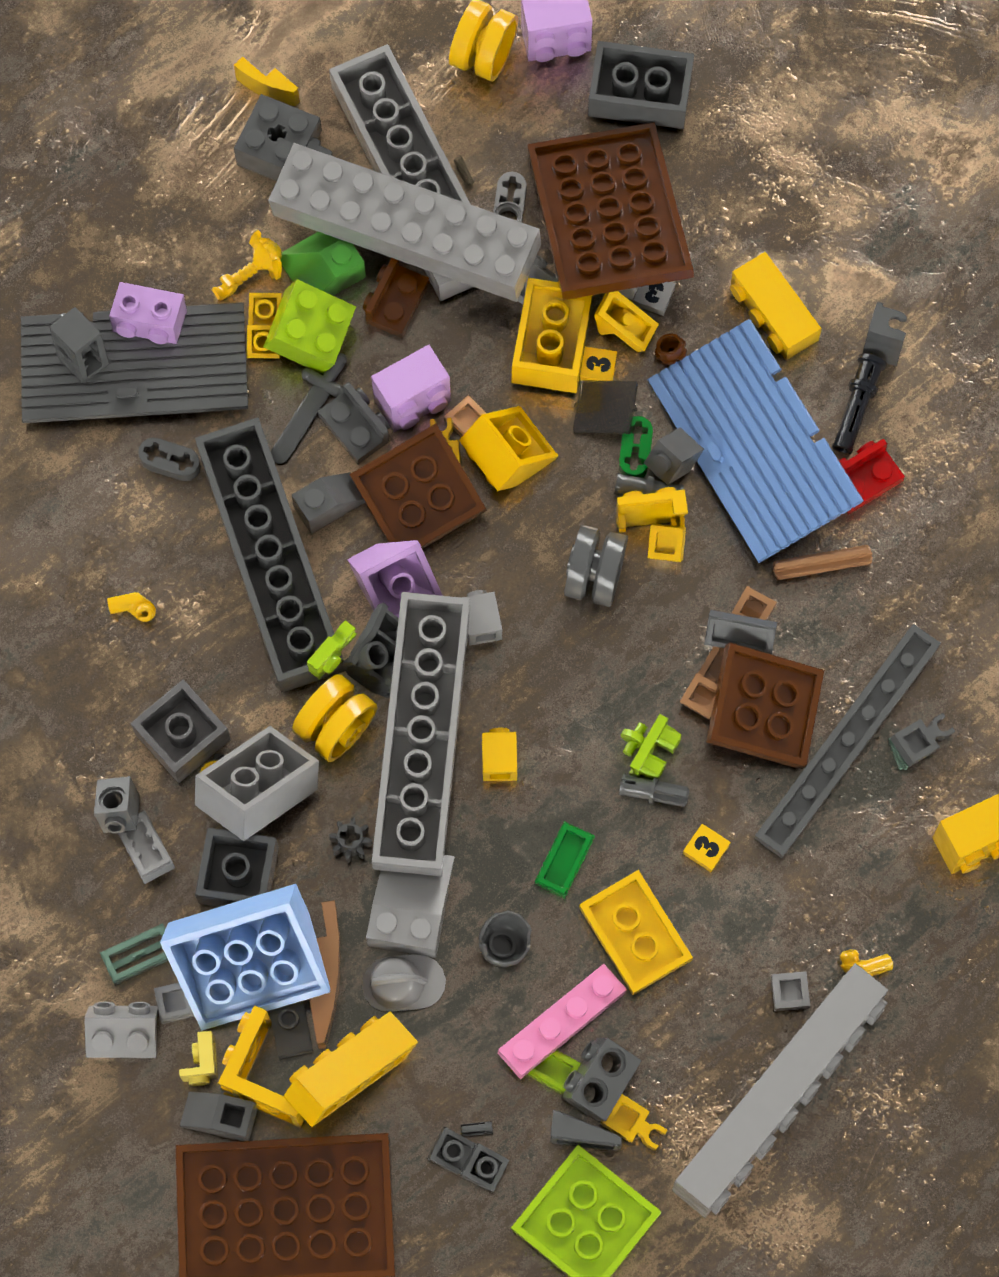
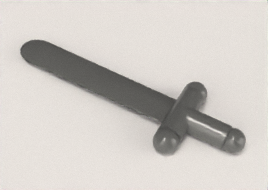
[271,353,347,464]

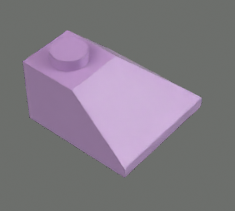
[347,540,443,618]

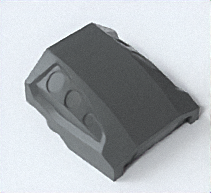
[342,603,399,699]

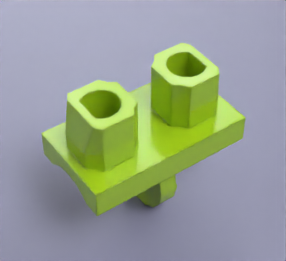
[620,714,682,780]

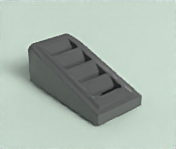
[550,1110,622,1152]

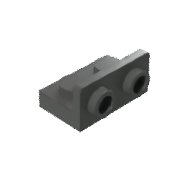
[317,382,390,464]

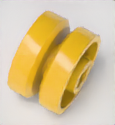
[449,0,519,82]
[292,674,378,762]

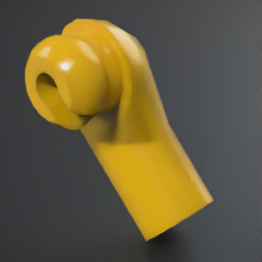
[107,592,156,622]
[840,949,893,977]

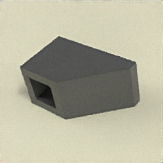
[180,1092,258,1141]

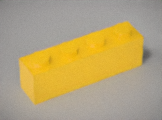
[283,1011,418,1127]

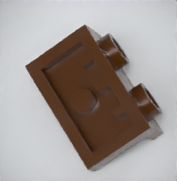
[363,258,430,338]

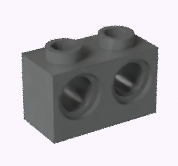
[561,1038,642,1121]

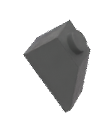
[292,472,365,535]

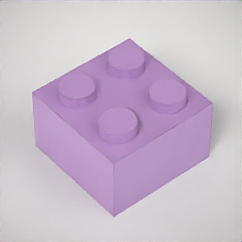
[521,0,592,62]
[371,345,451,432]

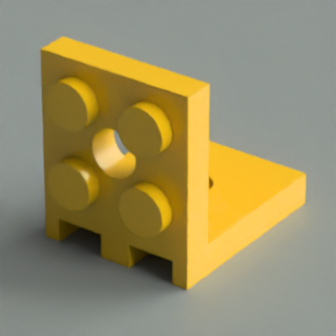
[218,1005,305,1129]

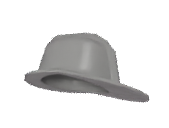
[362,954,446,1012]

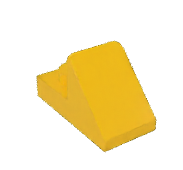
[594,291,659,352]

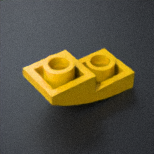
[247,293,283,359]

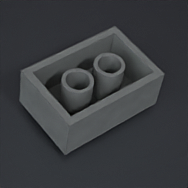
[588,41,694,129]

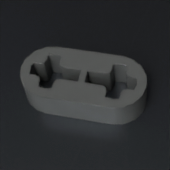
[138,438,201,481]

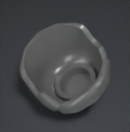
[479,910,532,968]

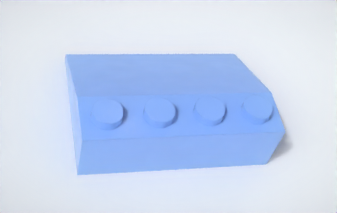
[160,884,331,1031]

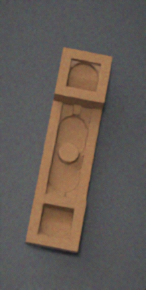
[680,586,777,720]

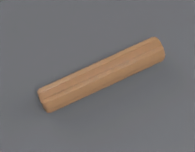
[773,545,873,580]

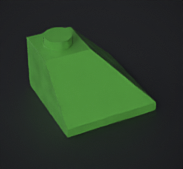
[281,232,366,296]

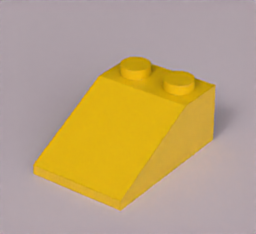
[511,278,593,393]

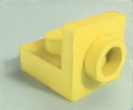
[179,1031,218,1086]

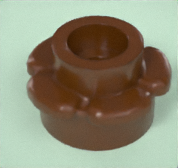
[655,333,687,365]

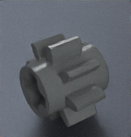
[329,817,373,863]

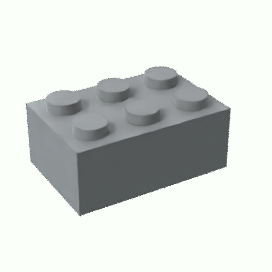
[195,726,319,841]

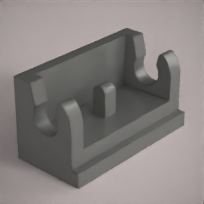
[862,302,907,366]

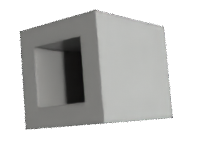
[462,590,502,646]

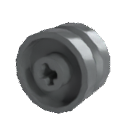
[564,524,628,607]

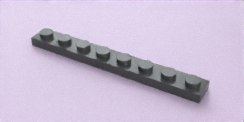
[754,624,941,858]

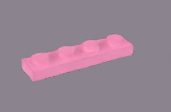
[498,964,627,1080]

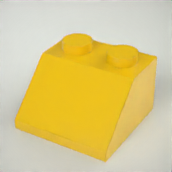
[459,406,558,491]

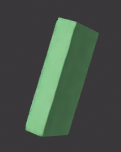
[534,821,595,899]

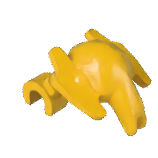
[212,230,282,300]

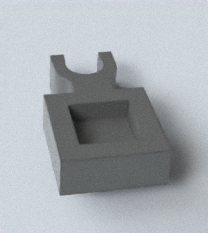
[890,713,955,767]

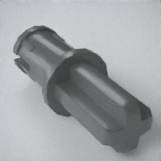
[619,773,689,807]

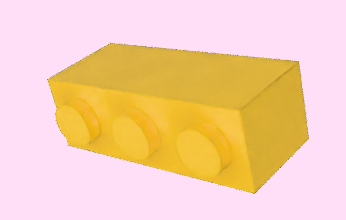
[730,252,821,361]

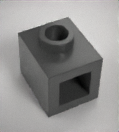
[644,427,704,485]

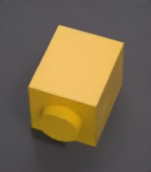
[482,727,517,781]

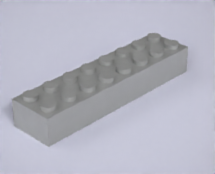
[329,44,473,302]
[268,143,541,302]
[372,592,470,876]
[672,963,888,1218]

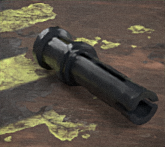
[832,353,887,455]

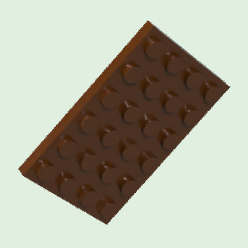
[527,122,694,300]
[175,1133,395,1277]

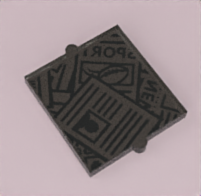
[573,380,638,434]

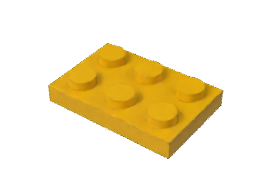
[579,870,693,995]

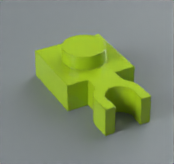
[307,620,357,680]

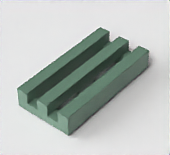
[100,923,169,986]

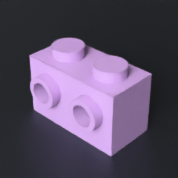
[109,282,187,344]

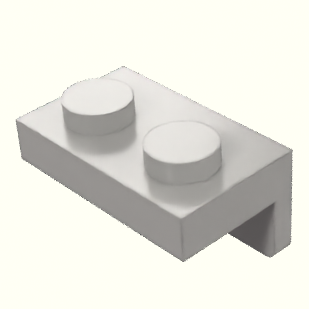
[85,1001,159,1058]

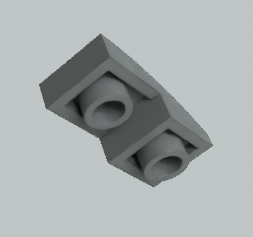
[426,1127,509,1192]

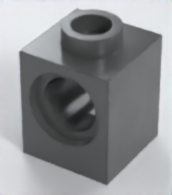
[94,776,140,833]

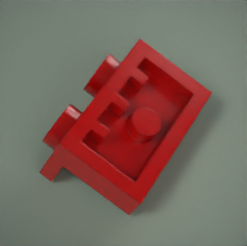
[839,439,905,515]

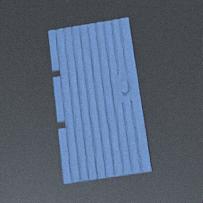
[647,319,864,563]

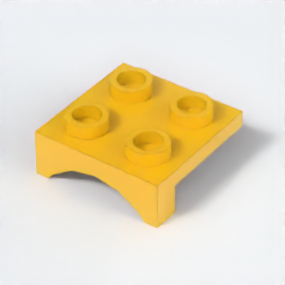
[616,487,688,533]

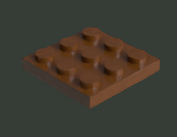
[350,424,487,549]
[706,643,824,769]

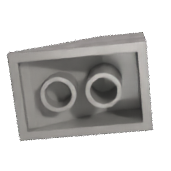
[366,855,455,958]

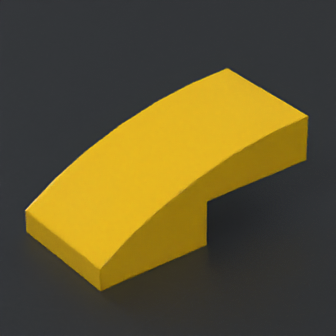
[234,57,300,106]

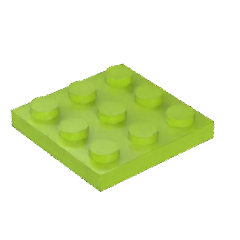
[511,1145,662,1277]

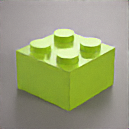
[263,279,356,374]

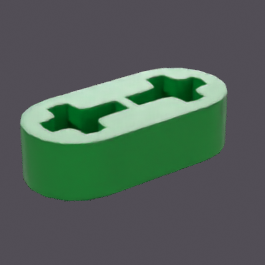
[619,416,653,478]

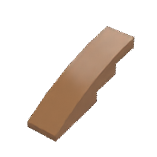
[309,900,341,1050]

